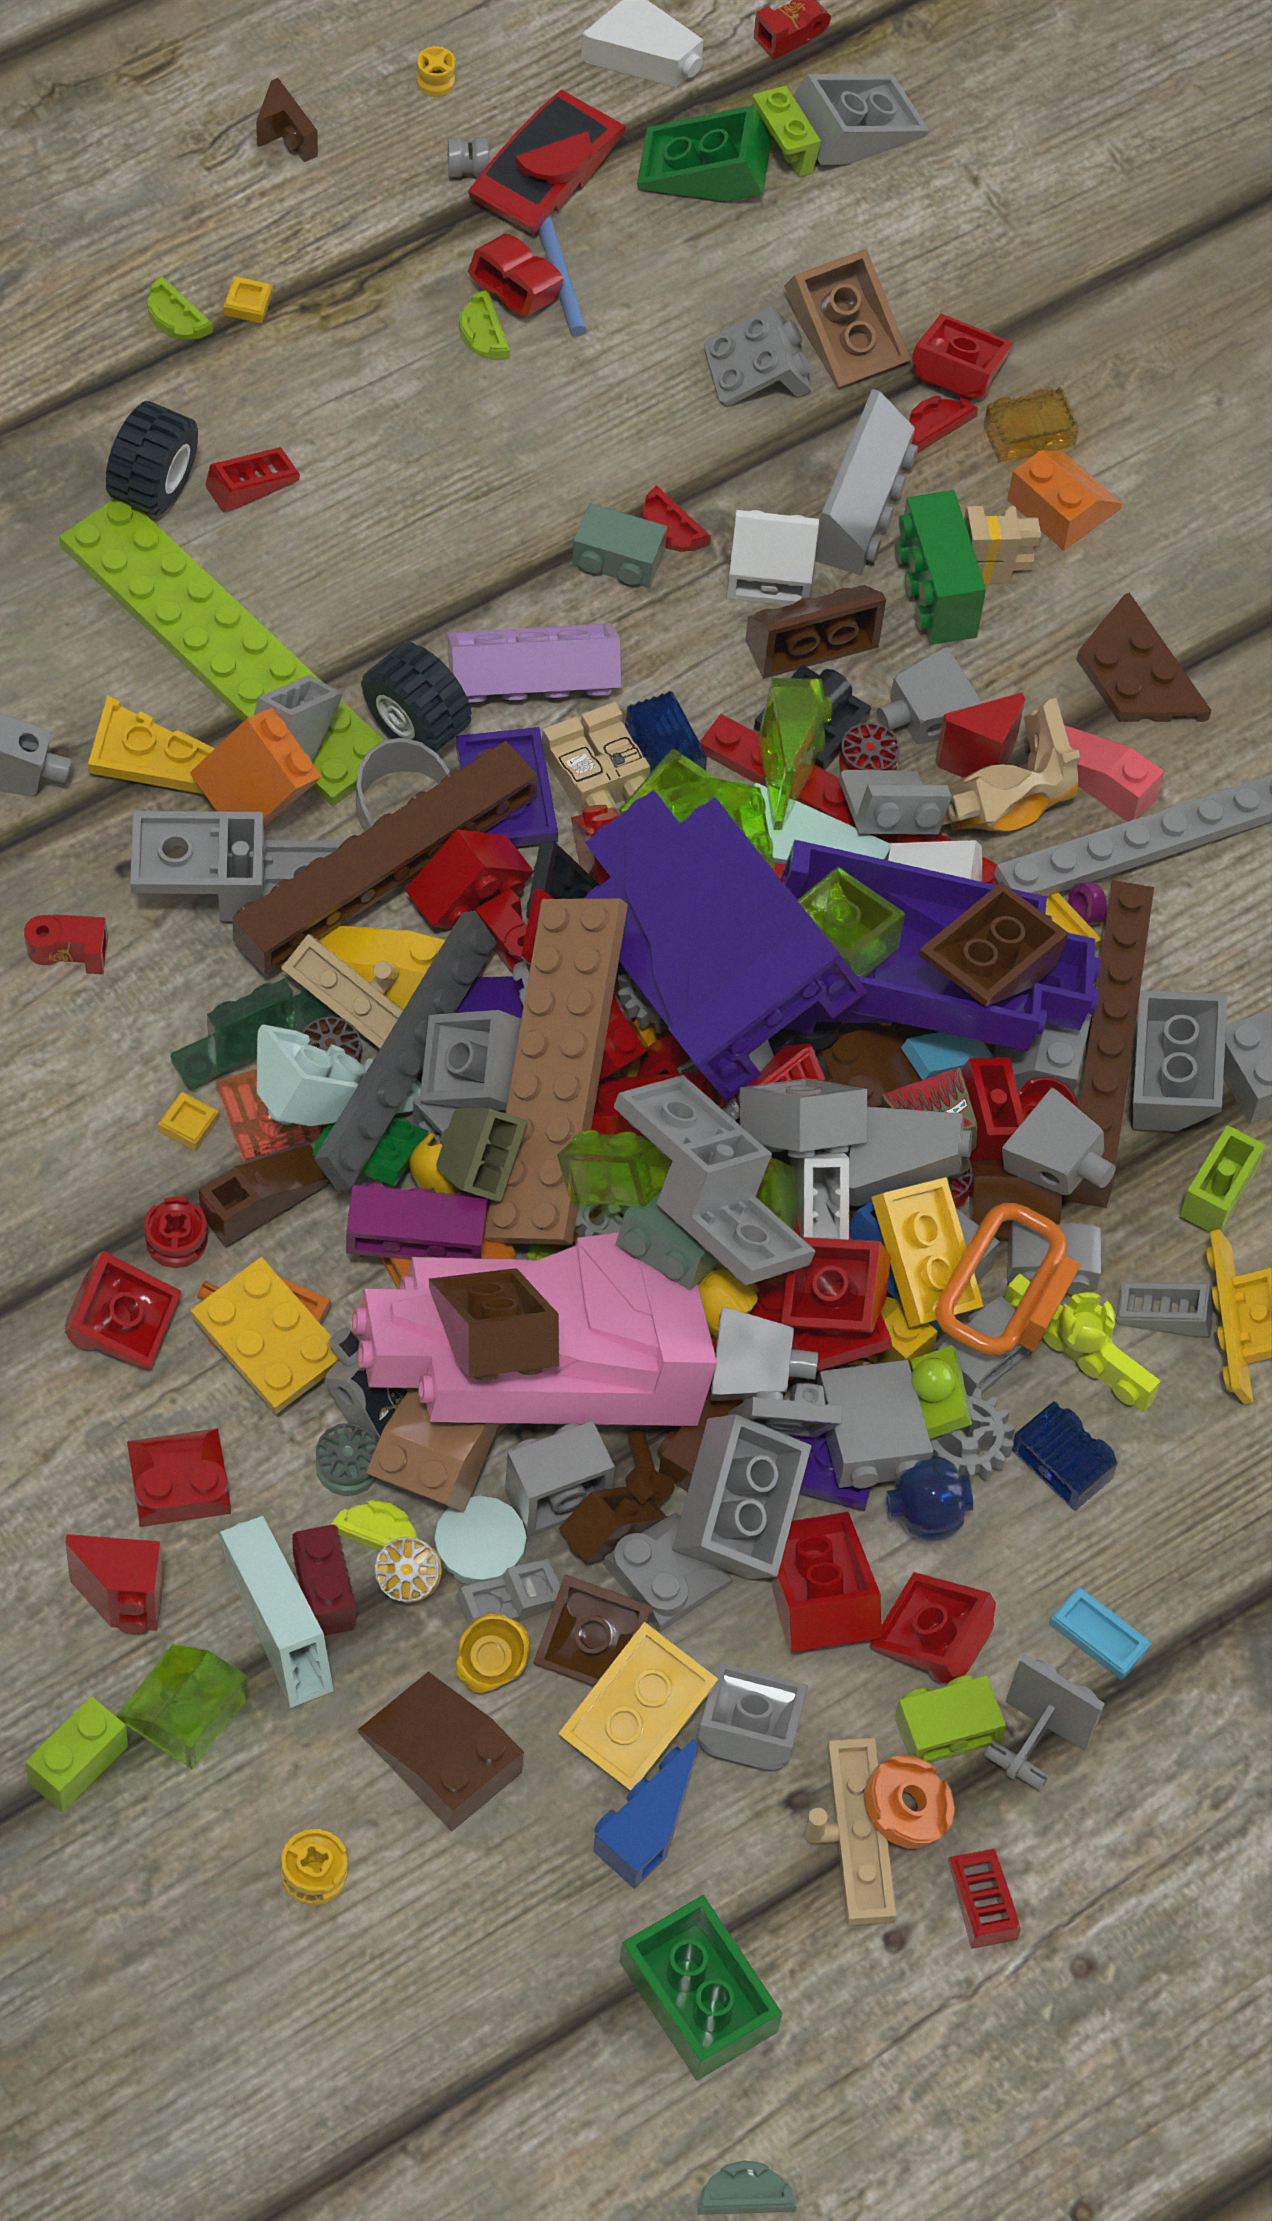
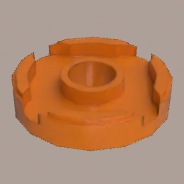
[864,1755,955,1849]

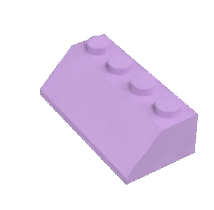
[446,623,622,702]

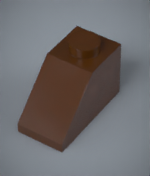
[558,1486,667,1563]

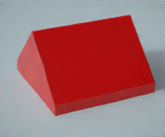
[935,693,1025,778]

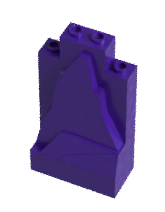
[584,789,868,1101]
[780,839,1101,1051]

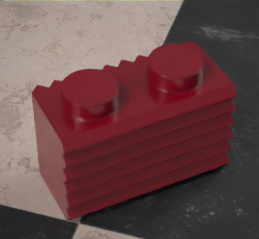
[292,1524,356,1636]

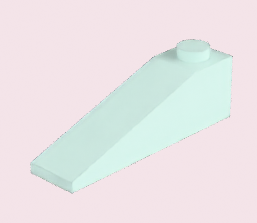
[257,1025,421,1126]

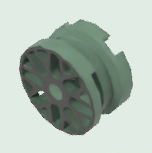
[316,1423,378,1496]

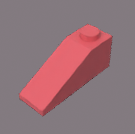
[1064,725,1164,822]

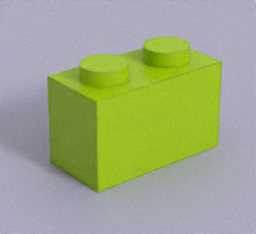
[1180,1125,1266,1232]
[895,1675,1006,1763]
[25,1696,128,1813]

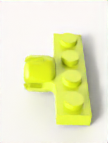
[1005,1273,1161,1413]

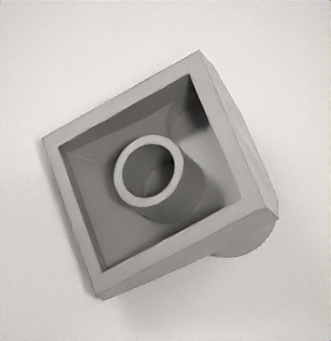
[603,1512,733,1633]
[697,1662,808,1770]

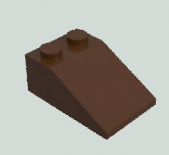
[918,882,1068,1007]
[815,1029,936,1108]
[429,1268,559,1380]
[358,1671,524,1832]

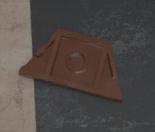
[1076,592,1212,722]

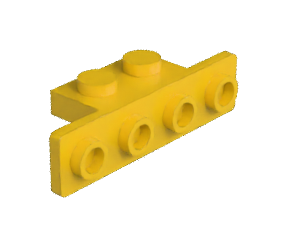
[1206,1229,1272,1405]

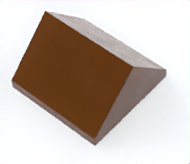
[968,1160,1062,1241]

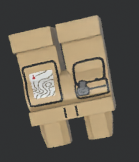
[542,701,652,815]

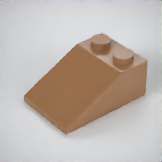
[784,248,911,389]
[366,1388,500,1513]

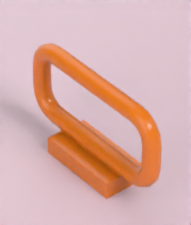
[935,1203,1081,1355]

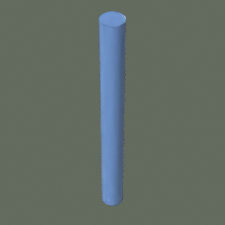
[539,215,587,336]

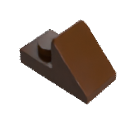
[256,78,318,162]

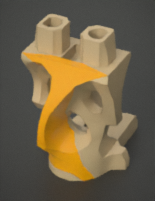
[942,698,1081,832]

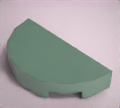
[698,2160,797,2215]

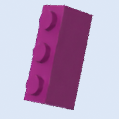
[346,1183,487,1260]

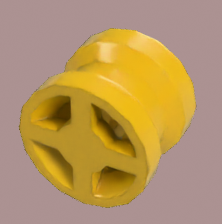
[416,46,456,97]

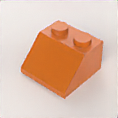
[1007,450,1122,551]

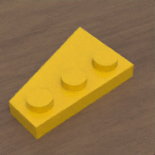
[88,695,215,794]

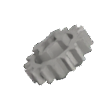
[930,1388,1015,1484]

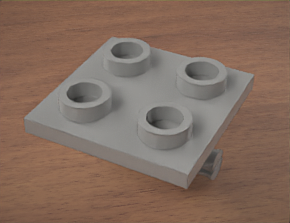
[984,1654,1105,1792]

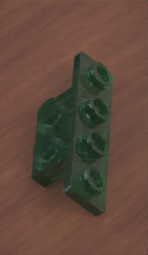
[170,978,343,1091]

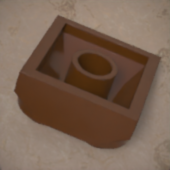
[533,1575,654,1685]

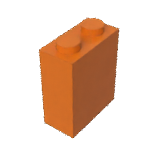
[190,707,322,830]

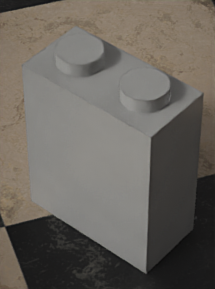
[817,1360,933,1488]

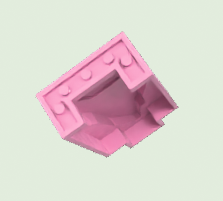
[352,1232,717,1426]

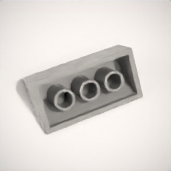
[815,389,918,576]

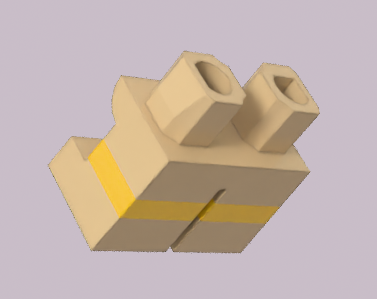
[964,506,1041,584]

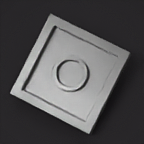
[728,1383,842,1438]

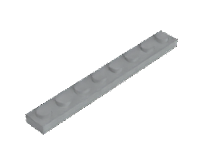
[994,774,1272,896]

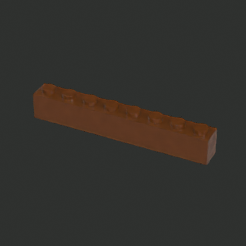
[232,741,538,975]
[1063,880,1154,1208]

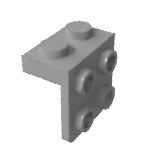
[704,306,812,406]
[839,770,952,835]

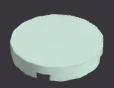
[434,1496,527,1584]

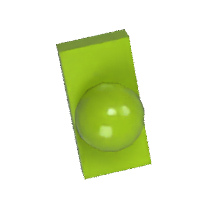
[911,1345,972,1439]

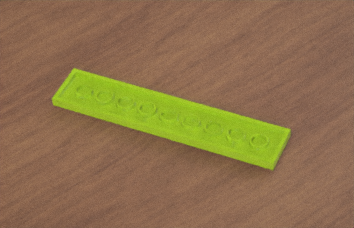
[59,498,384,807]

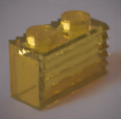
[983,387,1079,463]

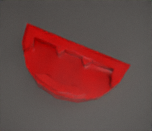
[515,131,591,184]
[909,396,978,454]
[642,485,711,552]

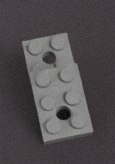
[130,811,349,922]
[614,1075,815,1285]

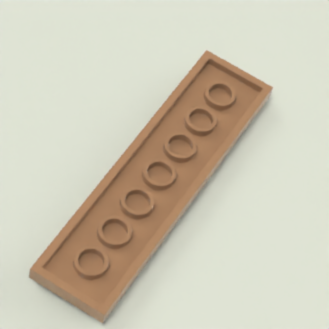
[485,898,628,1245]

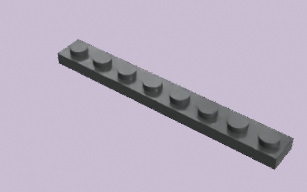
[314,911,497,1190]

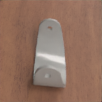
[356,738,450,832]

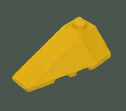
[279,926,445,1010]

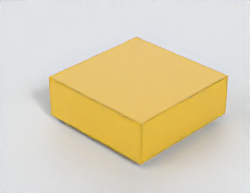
[223,276,273,324]
[158,1092,219,1151]

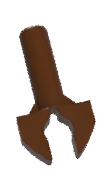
[625,1430,675,1508]

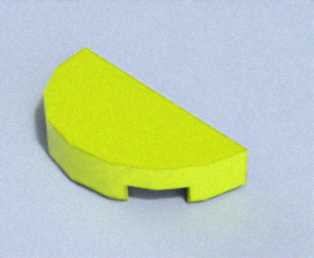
[330,1500,418,1552]

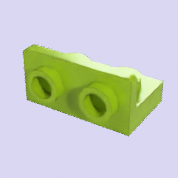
[752,86,821,177]

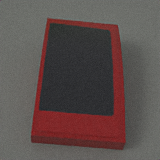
[468,89,626,235]

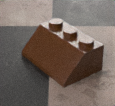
[745,585,886,679]

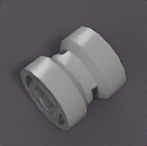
[448,137,489,177]

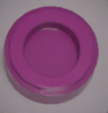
[1068,882,1107,925]

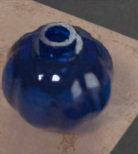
[886,1455,973,1541]

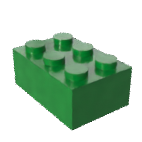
[895,490,986,645]
[619,1894,782,2081]

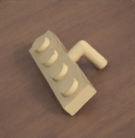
[281,934,423,1078]
[805,1738,896,1926]

